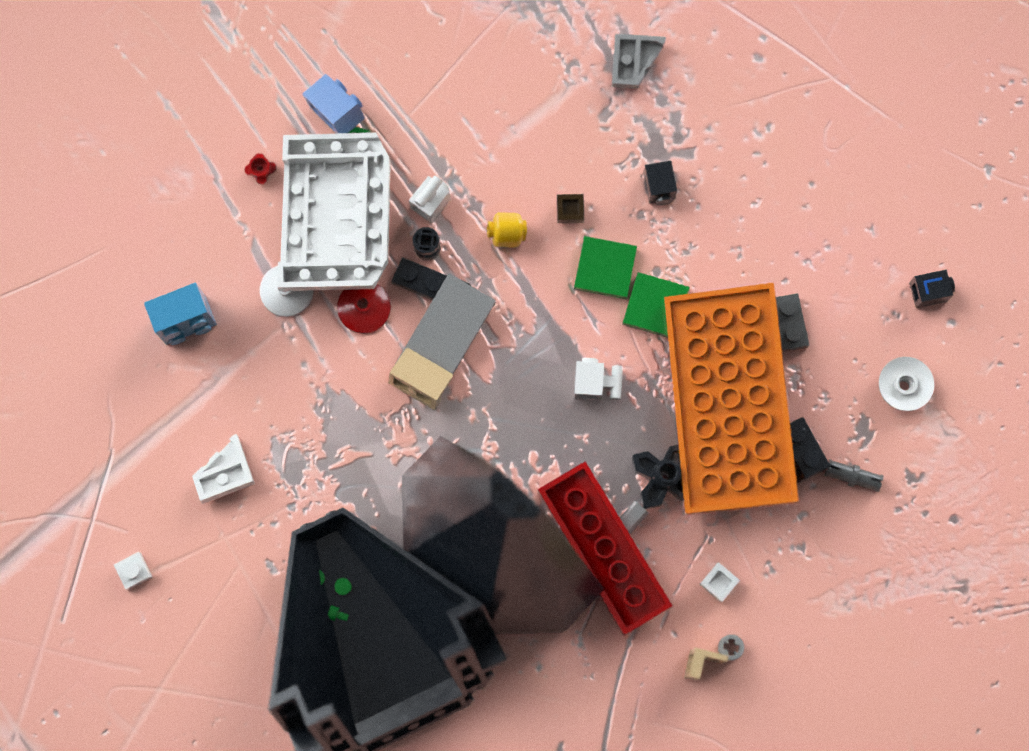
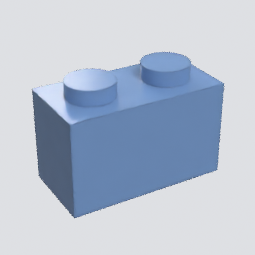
[302,74,365,134]

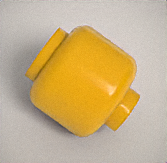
[487,212,527,248]

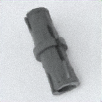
[824,459,884,492]

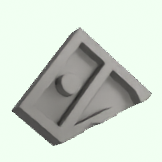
[611,34,666,89]

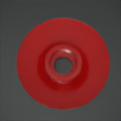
[337,284,391,334]

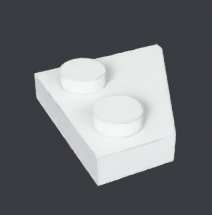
[192,434,255,504]

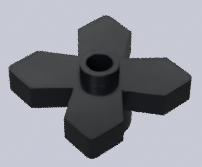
[631,445,684,509]

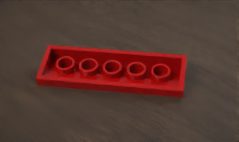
[537,461,673,636]

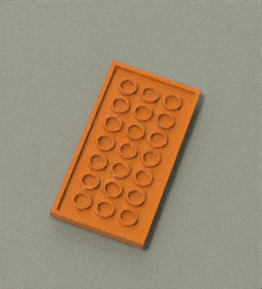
[664,282,799,515]

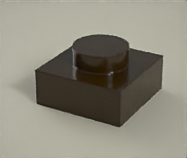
[557,194,584,223]

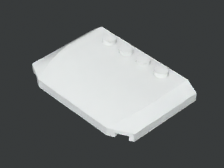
[277,133,391,291]

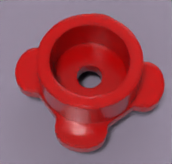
[244,153,276,184]

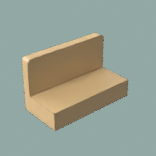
[388,348,453,410]
[684,648,729,681]

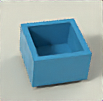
[144,282,217,345]

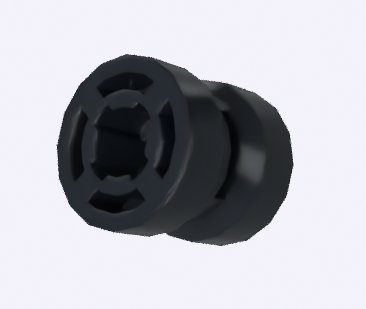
[413,227,441,260]

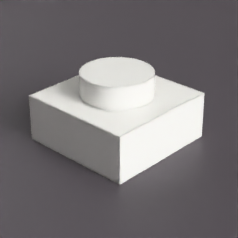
[114,552,153,590]
[699,562,740,602]

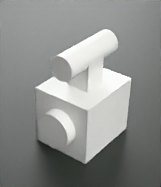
[409,176,451,224]
[574,358,623,400]

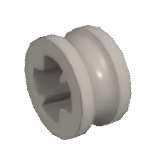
[718,634,744,660]

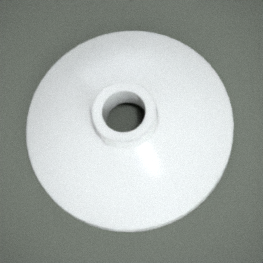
[260,266,314,317]
[879,357,934,411]

